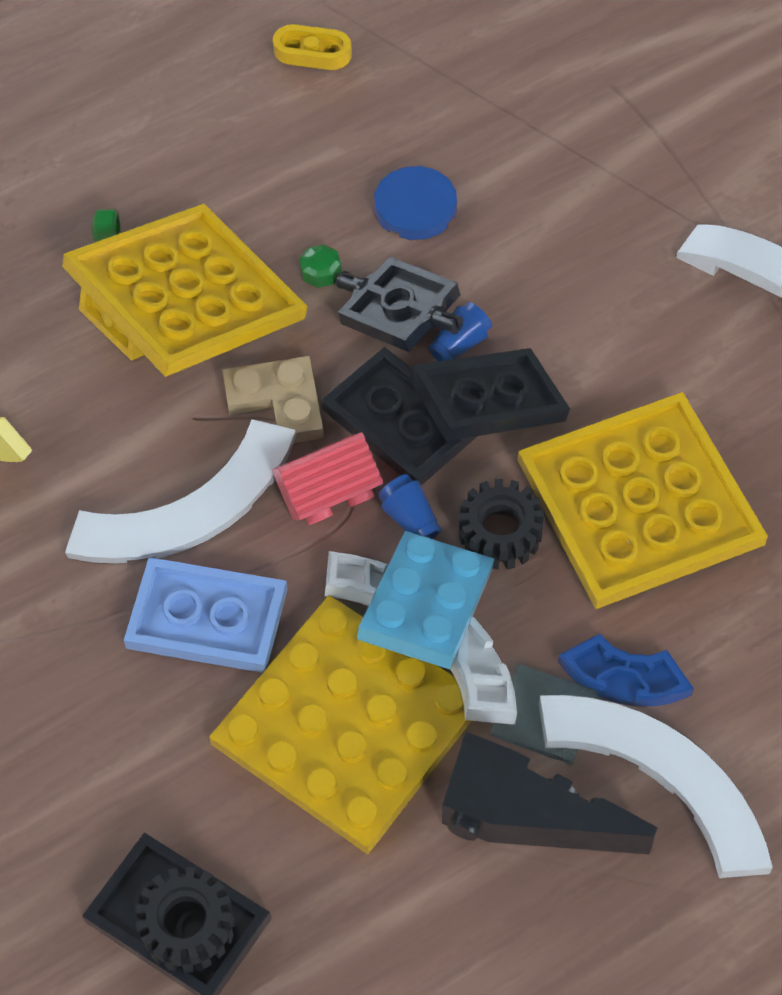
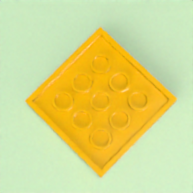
[62,204,308,377]
[518,392,768,610]
[209,595,471,855]

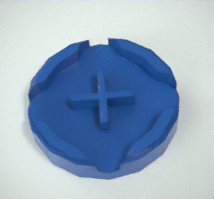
[374,166,457,240]

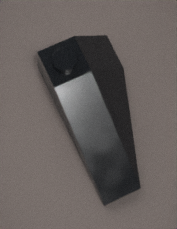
[442,732,658,855]

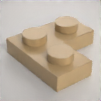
[222,356,324,443]

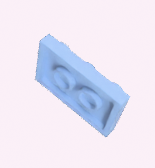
[124,557,288,673]

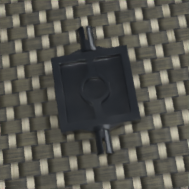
[336,257,463,352]

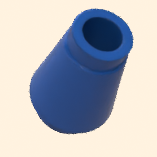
[428,302,492,361]
[378,474,442,539]

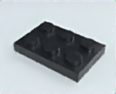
[321,347,478,486]
[409,348,570,441]
[82,832,272,995]

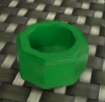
[91,208,121,243]
[299,244,342,288]

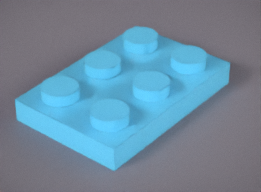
[357,531,494,669]

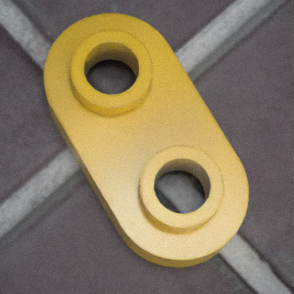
[273,24,352,70]

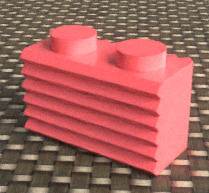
[271,433,383,525]

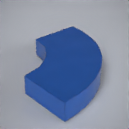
[558,634,694,707]

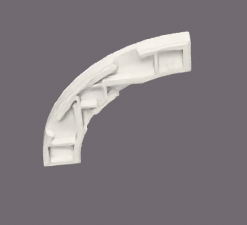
[65,419,296,564]
[325,551,517,725]
[538,695,773,878]

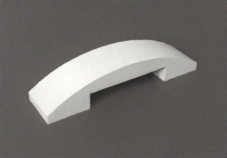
[676,224,782,298]

